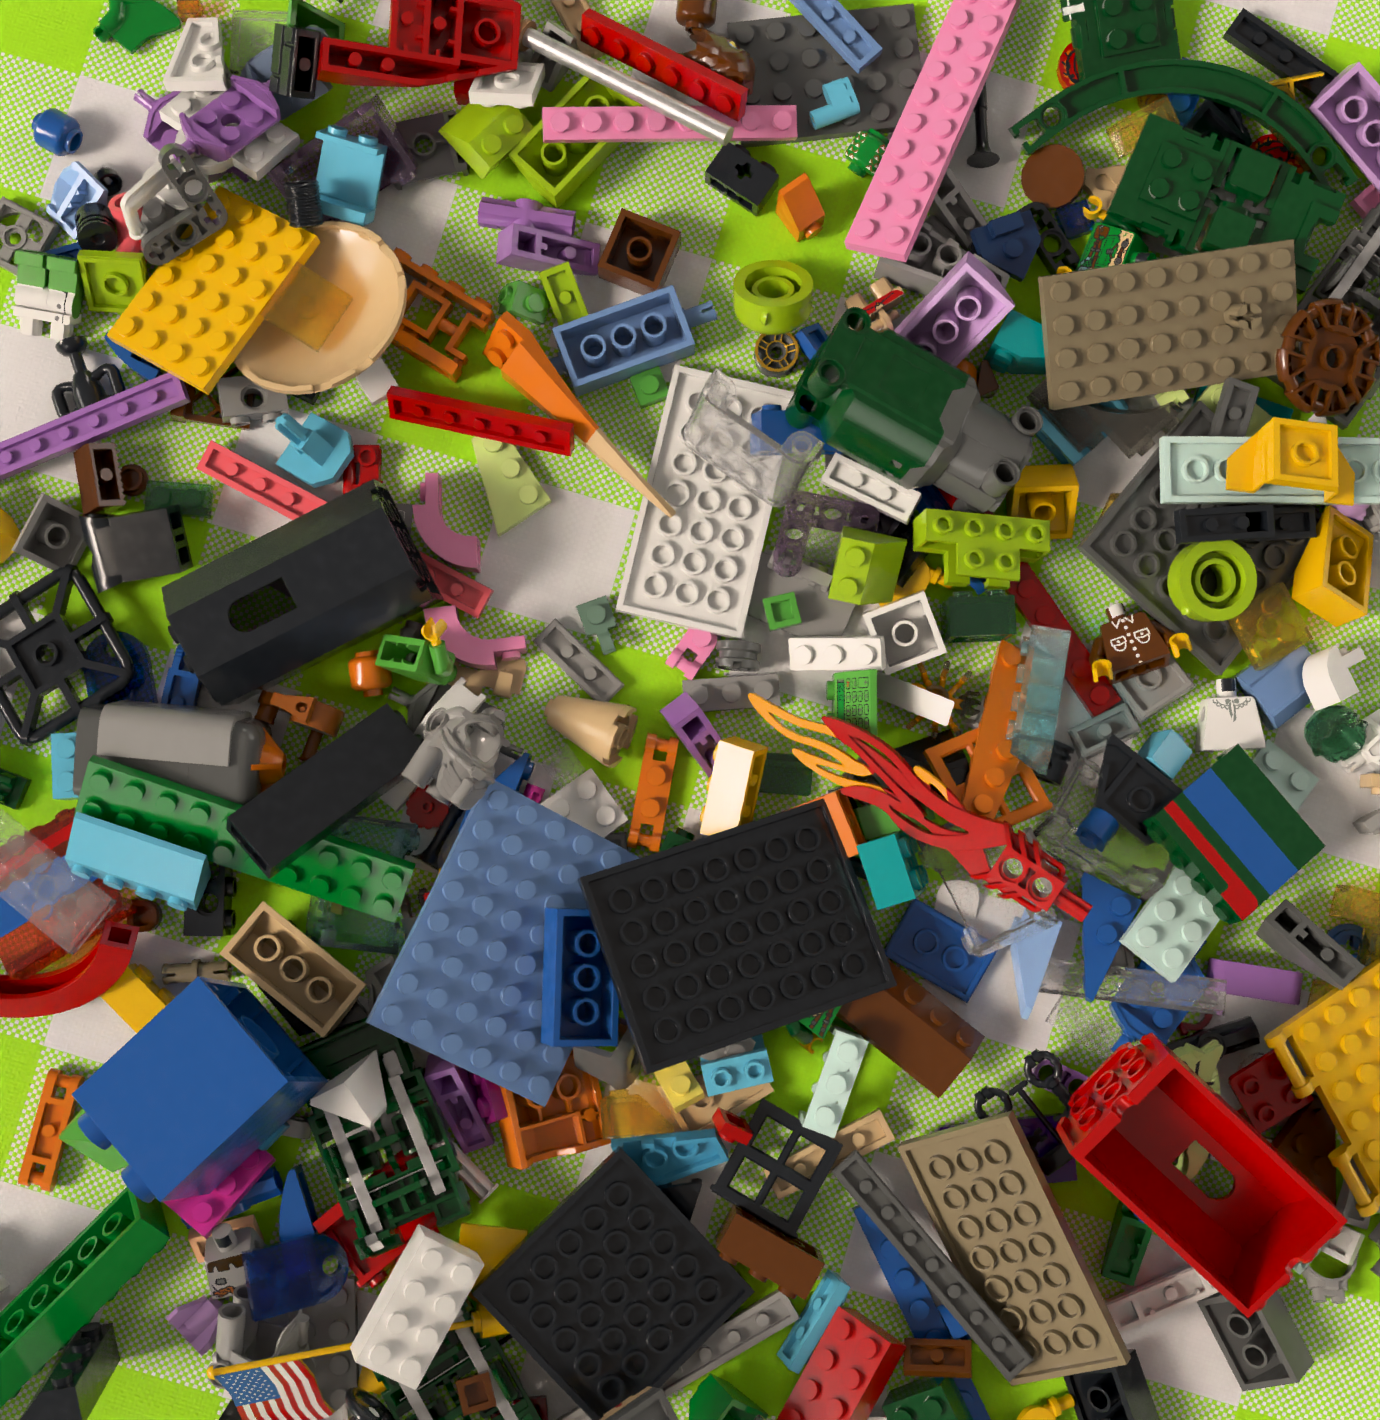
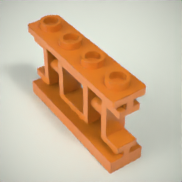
[391,247,496,383]

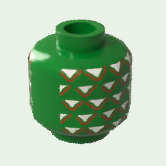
[845,128,890,178]

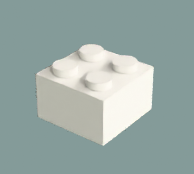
[863,590,947,675]

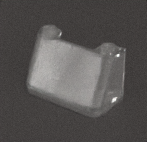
[683,368,825,507]
[1032,756,1174,905]
[916,811,1059,958]

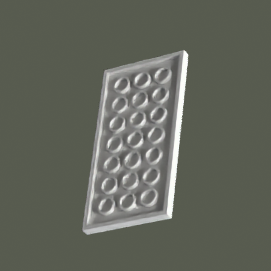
[615,365,794,640]

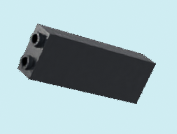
[226,703,424,879]

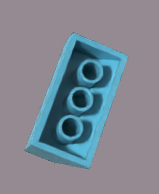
[65,812,211,911]

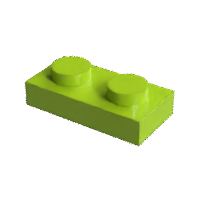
[539,261,589,325]

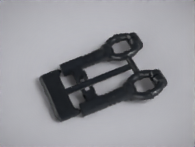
[974,1049,1074,1176]

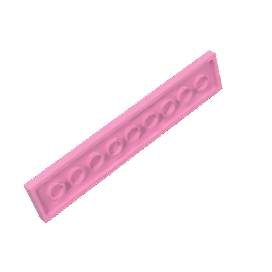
[844,0,1022,262]

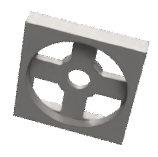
[0,196,61,276]

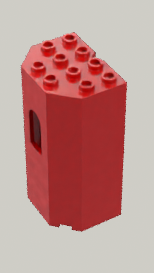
[1056,1032,1348,1318]

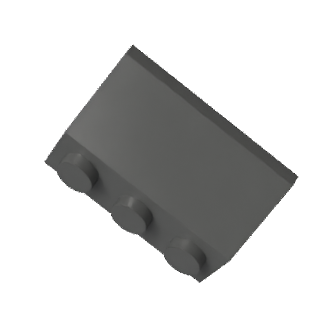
[1197,1290,1314,1391]

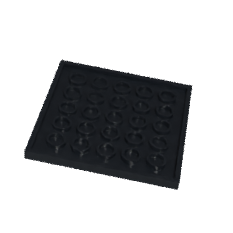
[471,1146,755,1420]

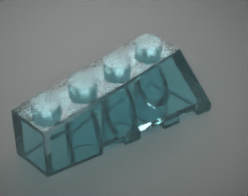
[1006,625,1071,775]

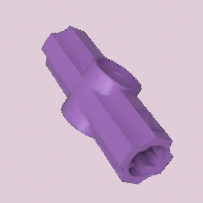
[477,197,576,237]

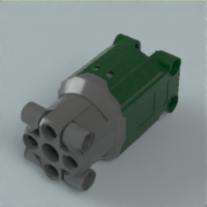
[785,307,1043,514]

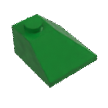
[689,1373,769,1420]

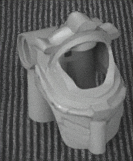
[401,706,511,810]
[207,1284,310,1389]

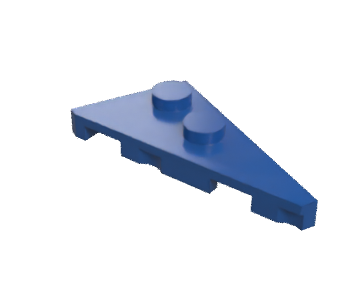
[1080,872,1142,1003]

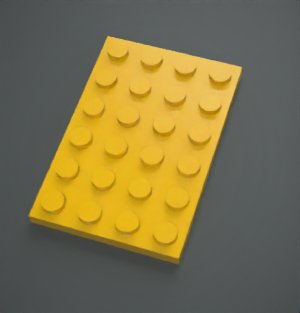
[107,186,321,395]

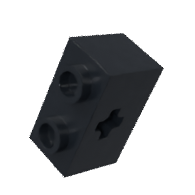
[705,142,779,217]

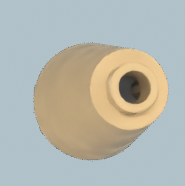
[544,695,638,768]

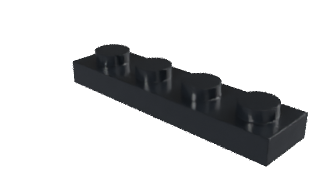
[1222,8,1339,100]

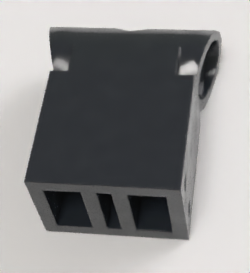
[79,504,193,594]

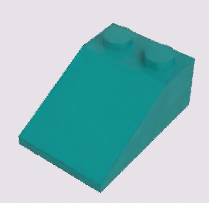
[983,309,1046,375]

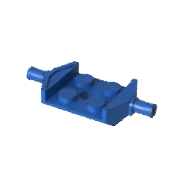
[1109,940,1209,1052]

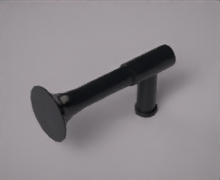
[967,82,1000,168]
[411,804,464,871]

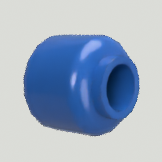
[32,108,83,156]

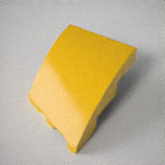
[459,1222,528,1304]

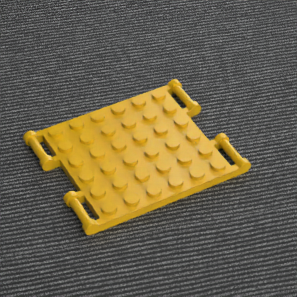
[1264,957,1380,1217]

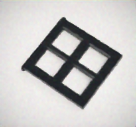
[710,1098,843,1239]

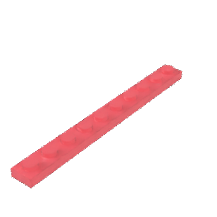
[196,440,494,619]

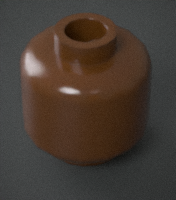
[676,0,717,34]

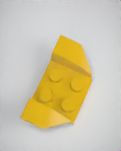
[1226,417,1355,506]

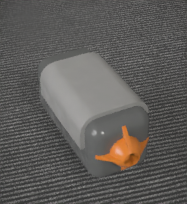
[73,700,287,805]

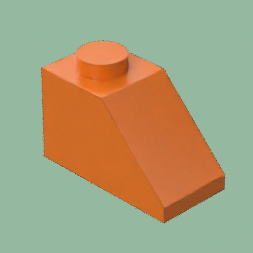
[776,173,825,242]

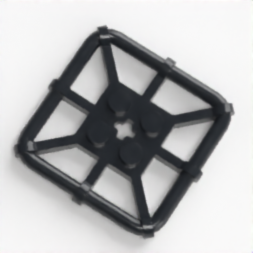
[0,564,138,747]

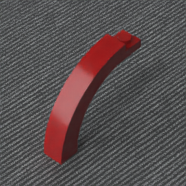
[0,920,140,1018]

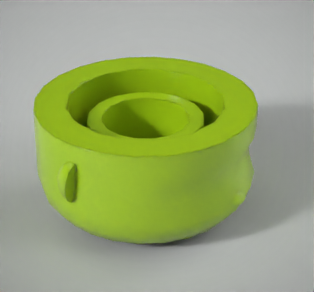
[733,260,814,335]
[1167,541,1257,622]

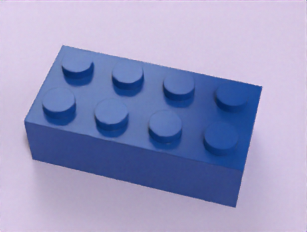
[541,907,619,1047]

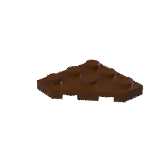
[1271,1094,1336,1206]

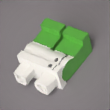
[13,249,84,341]

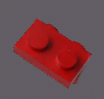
[1228,1049,1314,1134]

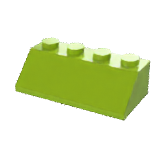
[508,76,642,209]

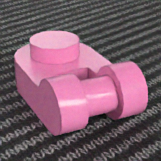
[665,629,717,680]

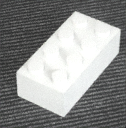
[350,1224,484,1390]

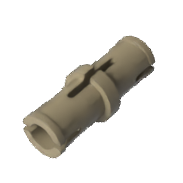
[161,959,232,985]

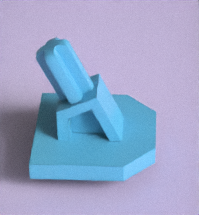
[275,412,354,488]

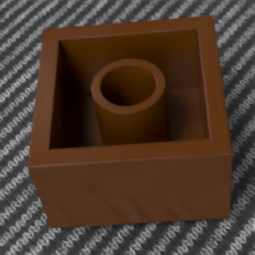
[597,208,681,295]

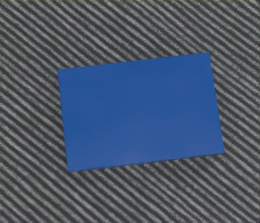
[884,899,999,1003]

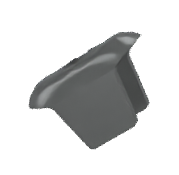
[573,1017,641,1091]

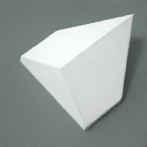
[310,1050,387,1128]

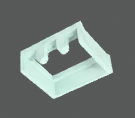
[798,1024,869,1138]

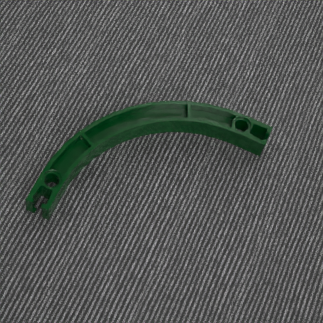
[1008,59,1359,192]

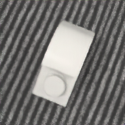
[1302,645,1366,711]

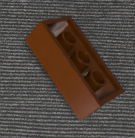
[836,959,985,1098]

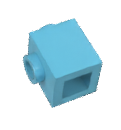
[1137,729,1193,780]

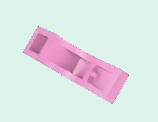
[412,473,481,573]
[423,605,528,670]

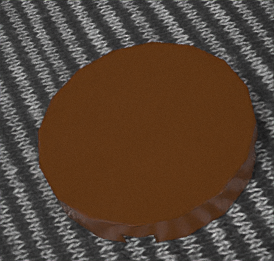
[1021,144,1085,210]

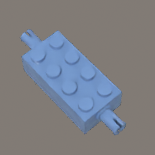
[549,285,717,397]

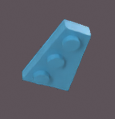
[611,1128,729,1186]

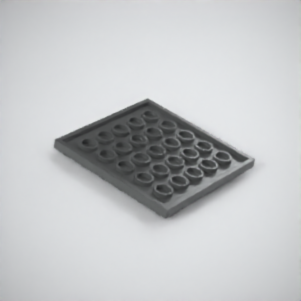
[1076,401,1322,675]

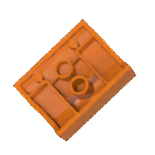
[498,1048,611,1170]

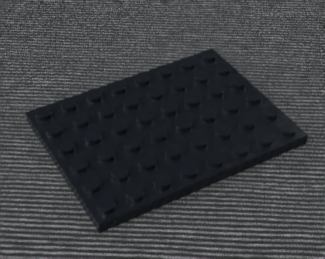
[578,799,897,1075]

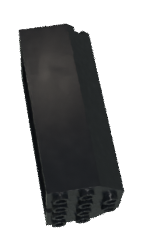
[161,479,444,706]

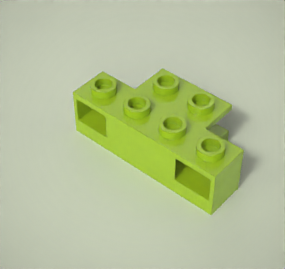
[913,508,1050,591]

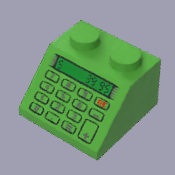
[826,669,877,740]

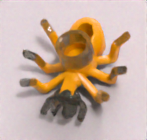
[906,661,981,740]

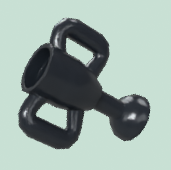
[51,336,126,418]

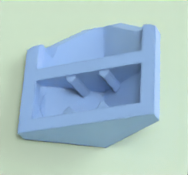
[46,161,108,240]

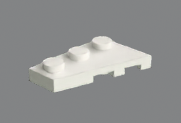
[163,17,227,92]

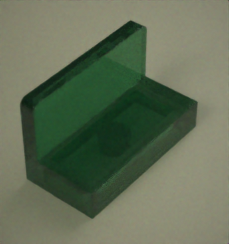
[759,752,813,796]

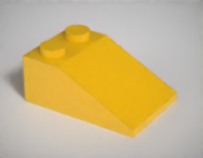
[1292,505,1374,627]

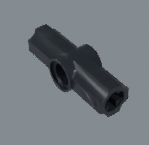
[1166,1016,1260,1060]

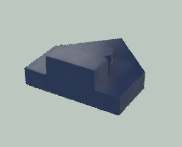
[969,210,1041,282]

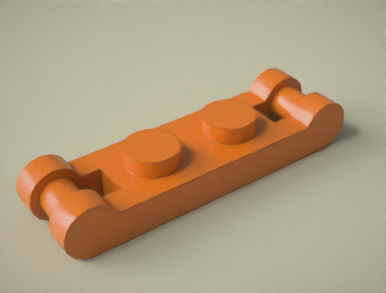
[627,733,679,852]
[18,1068,85,1192]

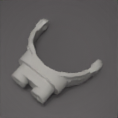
[1301,1251,1359,1304]

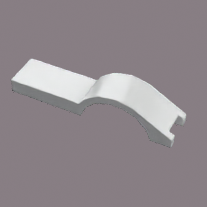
[379,677,487,811]

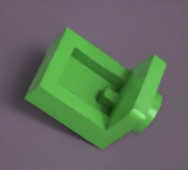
[498,280,550,325]

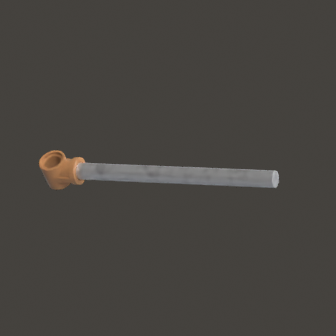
[519,15,734,146]

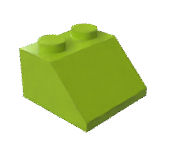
[438,103,534,180]
[828,526,907,605]

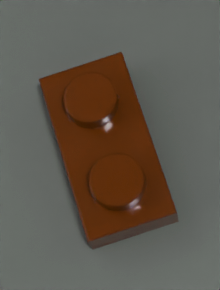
[903,1338,972,1378]

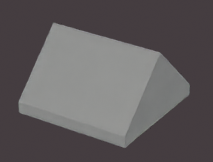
[12,493,87,571]

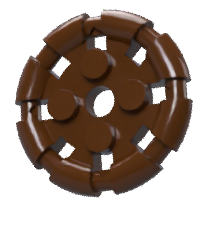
[1276,298,1380,417]

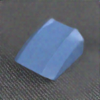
[1232,639,1311,730]

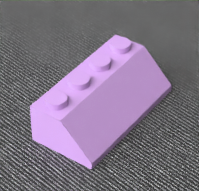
[1307,62,1380,193]
[894,251,1015,367]

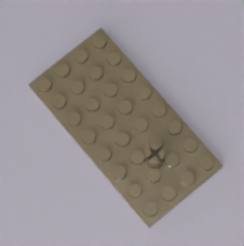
[1038,239,1299,410]
[897,1110,1131,1386]

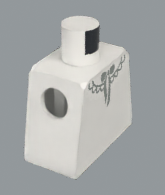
[1195,678,1266,752]

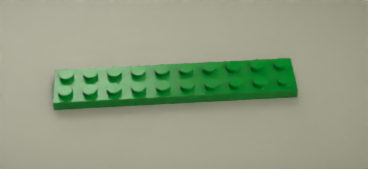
[74,755,416,923]

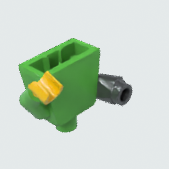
[375,617,457,686]

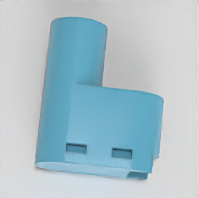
[809,77,860,130]

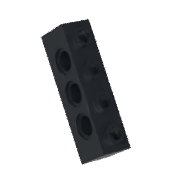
[183,861,237,936]

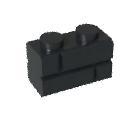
[269,23,321,99]

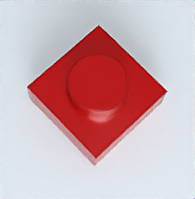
[712,1107,753,1146]

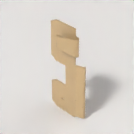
[424,657,527,699]

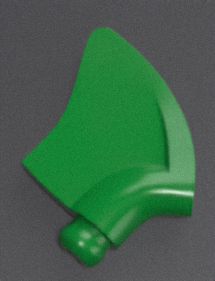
[93,0,181,55]

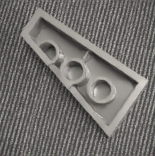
[874,222,1010,296]

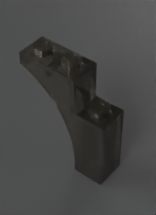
[1026,378,1183,459]

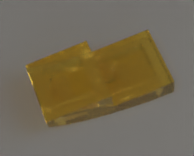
[1106,96,1180,159]

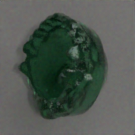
[1304,705,1368,763]

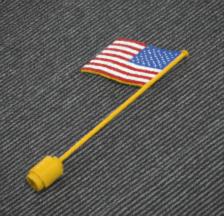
[207,1303,510,1420]

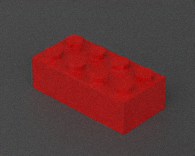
[777,1306,907,1420]

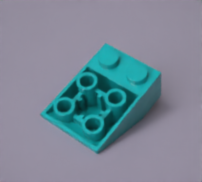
[856,830,929,910]

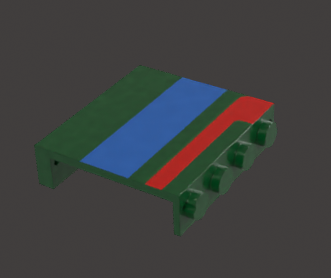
[1143,744,1326,925]

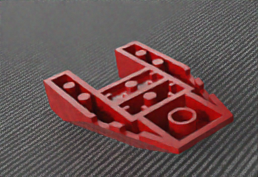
[317,0,522,88]

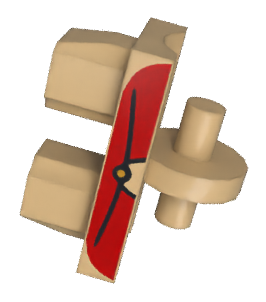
[844,277,905,331]

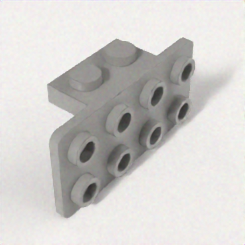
[747,549,856,636]

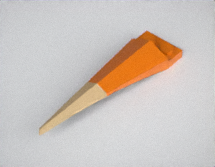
[482,311,676,518]

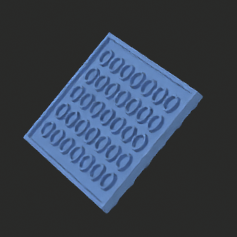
[366,780,641,1107]

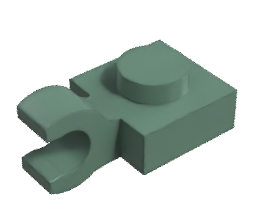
[576,595,617,655]

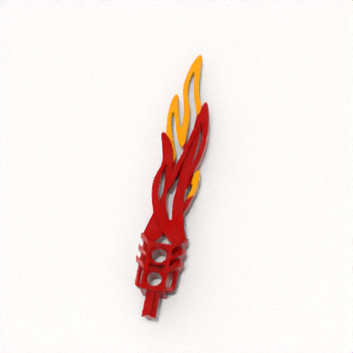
[748,693,1093,922]

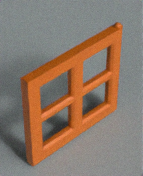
[923,727,1053,832]

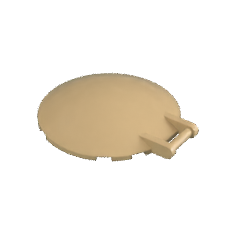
[233,221,407,395]

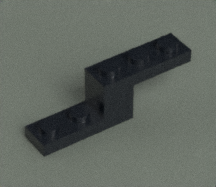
[1174,504,1317,544]

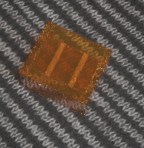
[177,0,204,22]

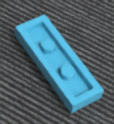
[777,1269,851,1374]

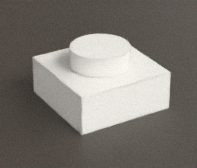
[1321,1225,1365,1266]

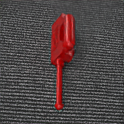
[343,445,383,494]

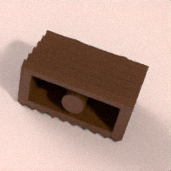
[73,442,127,514]

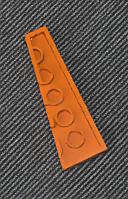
[961,640,1059,819]

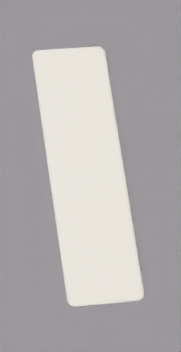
[877,671,955,726]

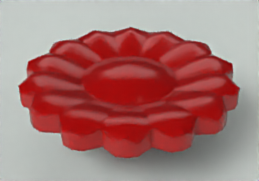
[406,785,450,830]

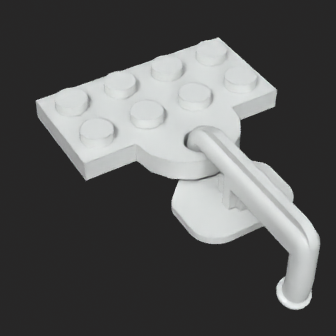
[120,89,300,240]

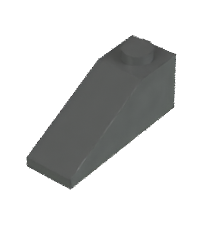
[1256,899,1365,990]

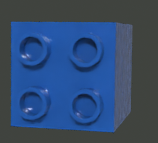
[71,976,328,1203]

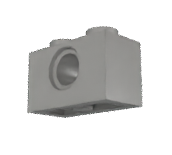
[216,376,289,427]

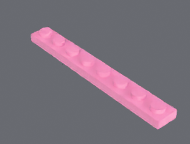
[542,105,798,143]

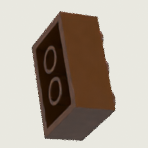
[715,1204,825,1300]

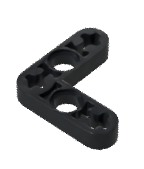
[967,202,1080,275]

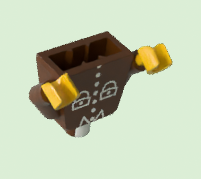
[1089,603,1193,685]

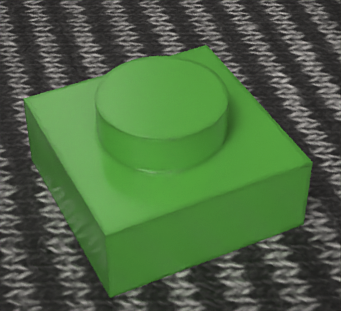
[629,366,668,409]
[762,592,802,632]

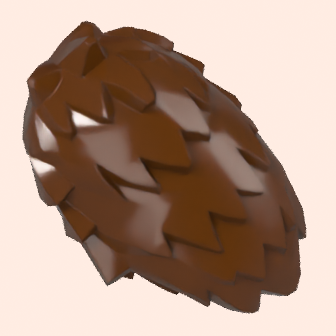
[679,28,755,97]

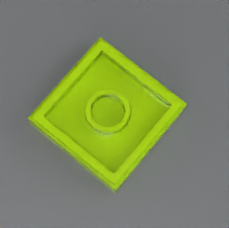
[77,250,149,313]

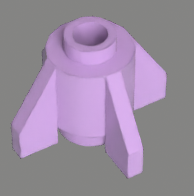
[166,1295,223,1356]

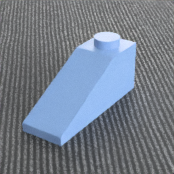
[1008,908,1063,1020]

